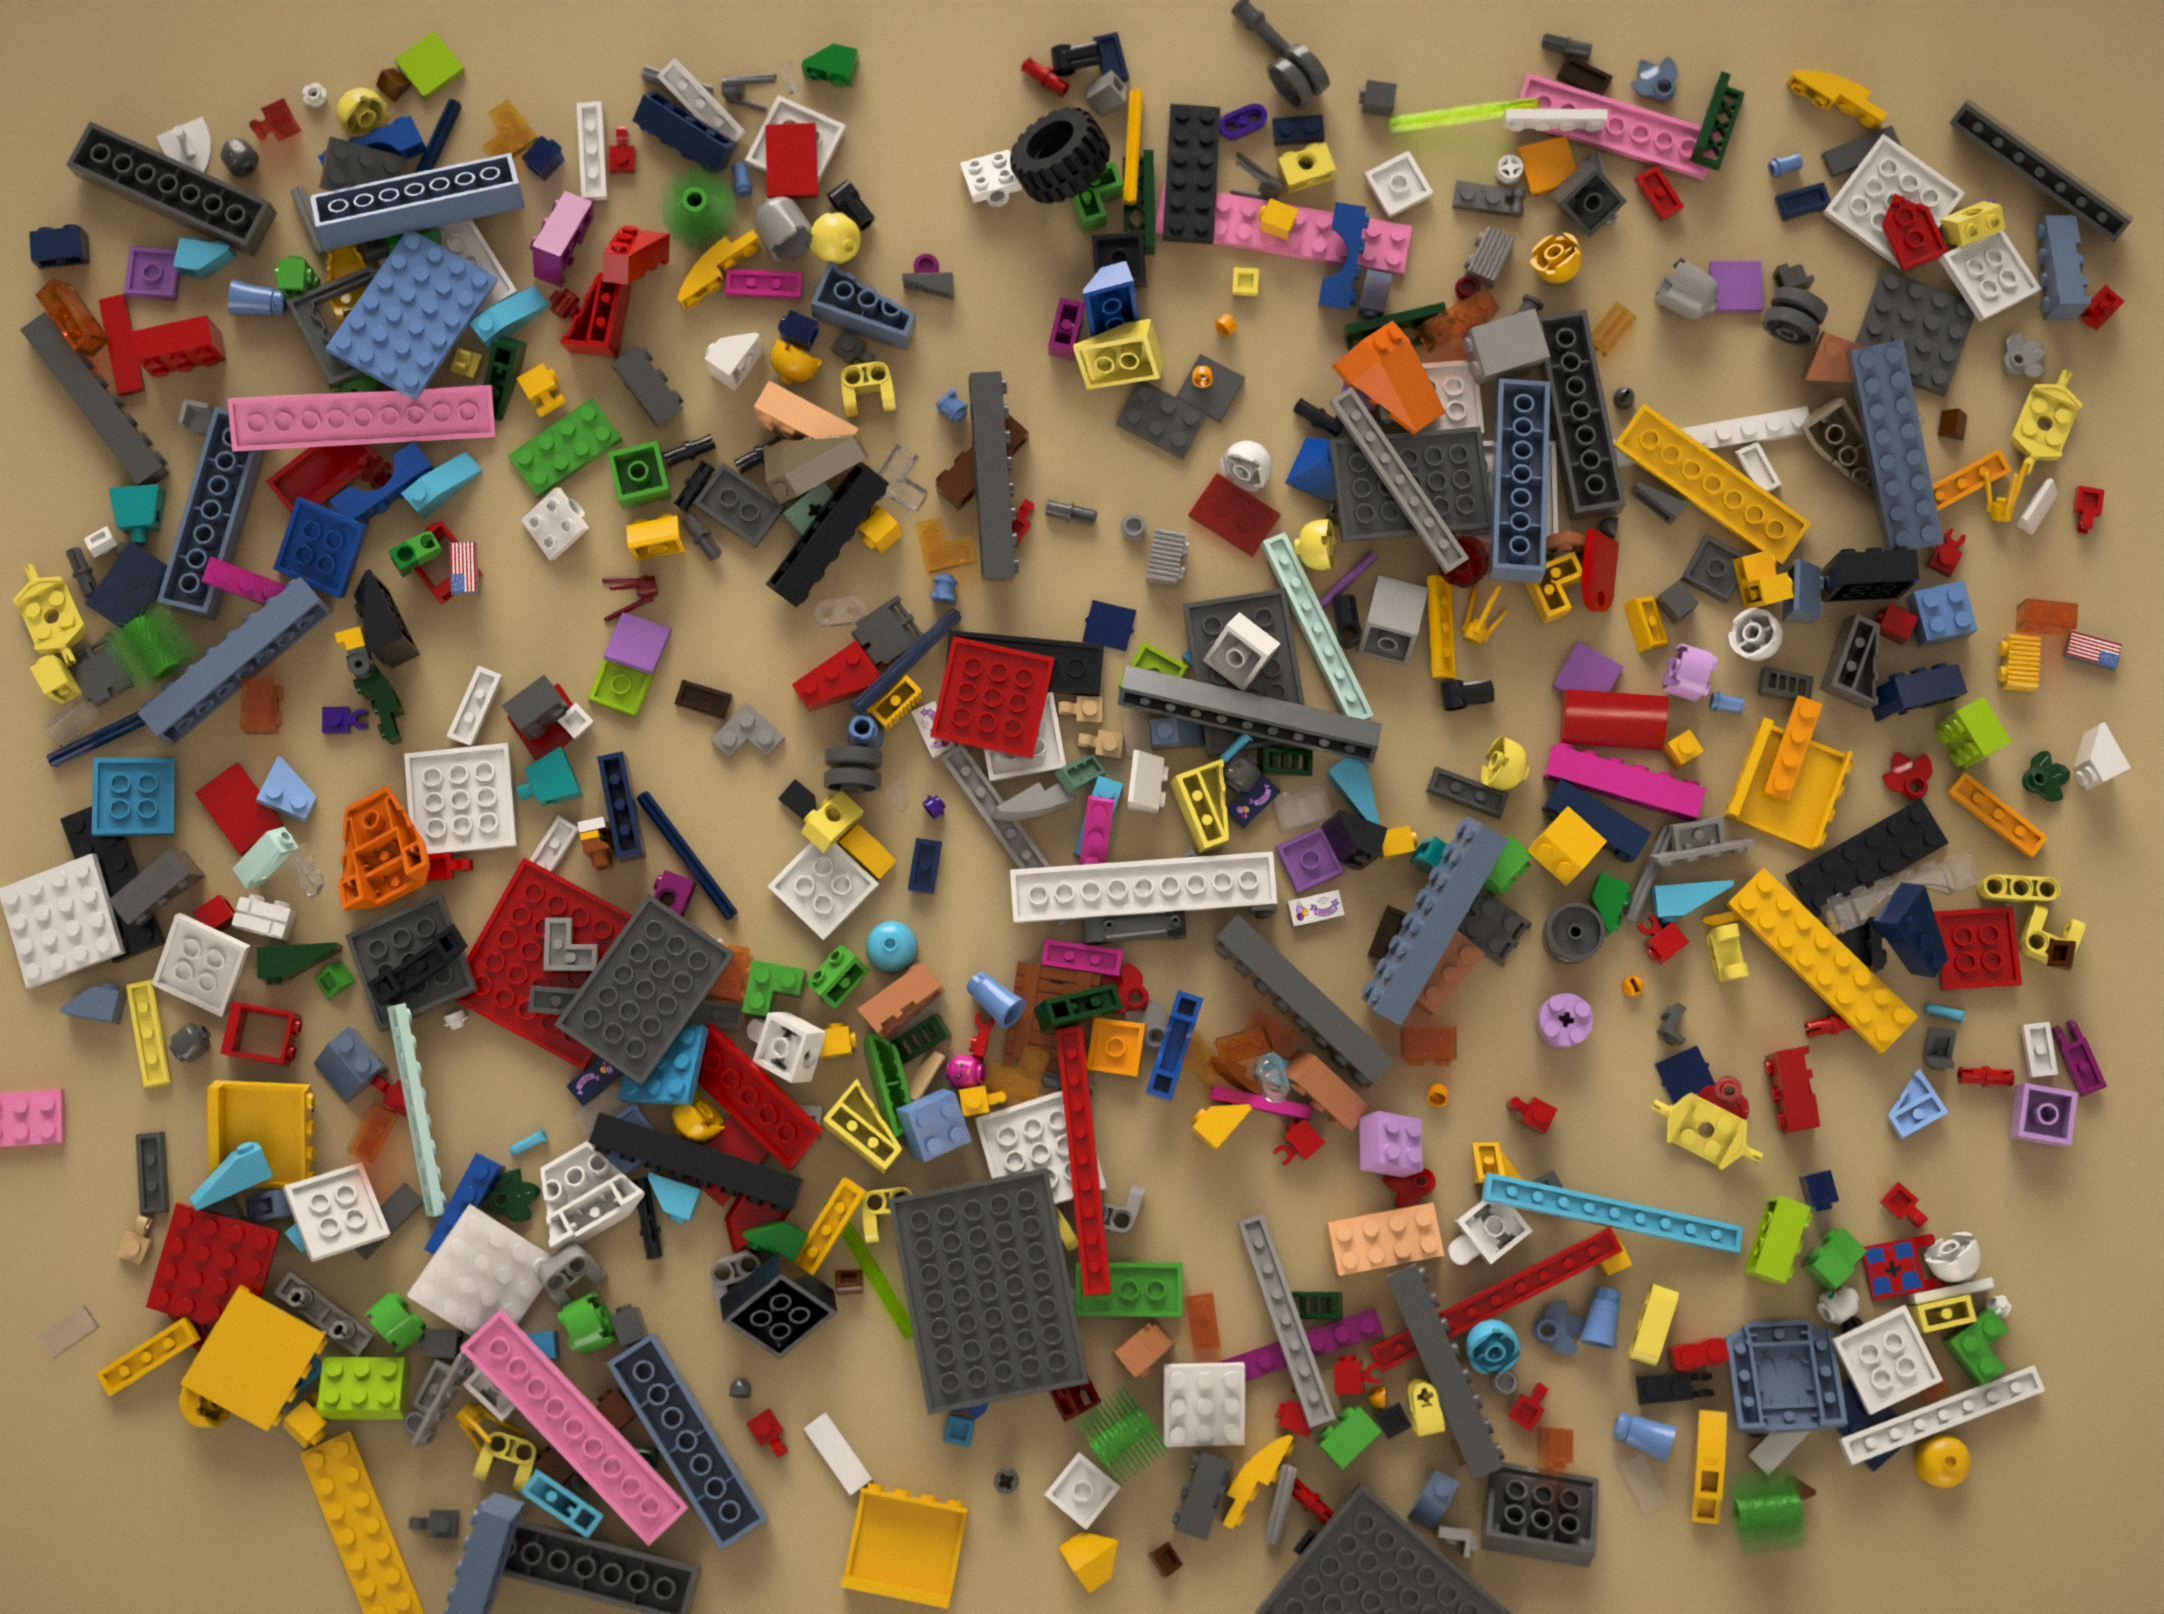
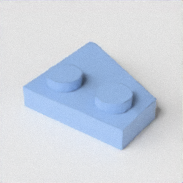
[256,756,317,822]
[1886,1069,1949,1140]

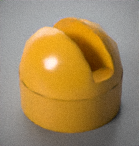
[1214,314,1237,337]
[1192,365,1213,388]
[1621,975,1644,997]
[1427,1083,1449,1107]
[1367,1386,1387,1409]

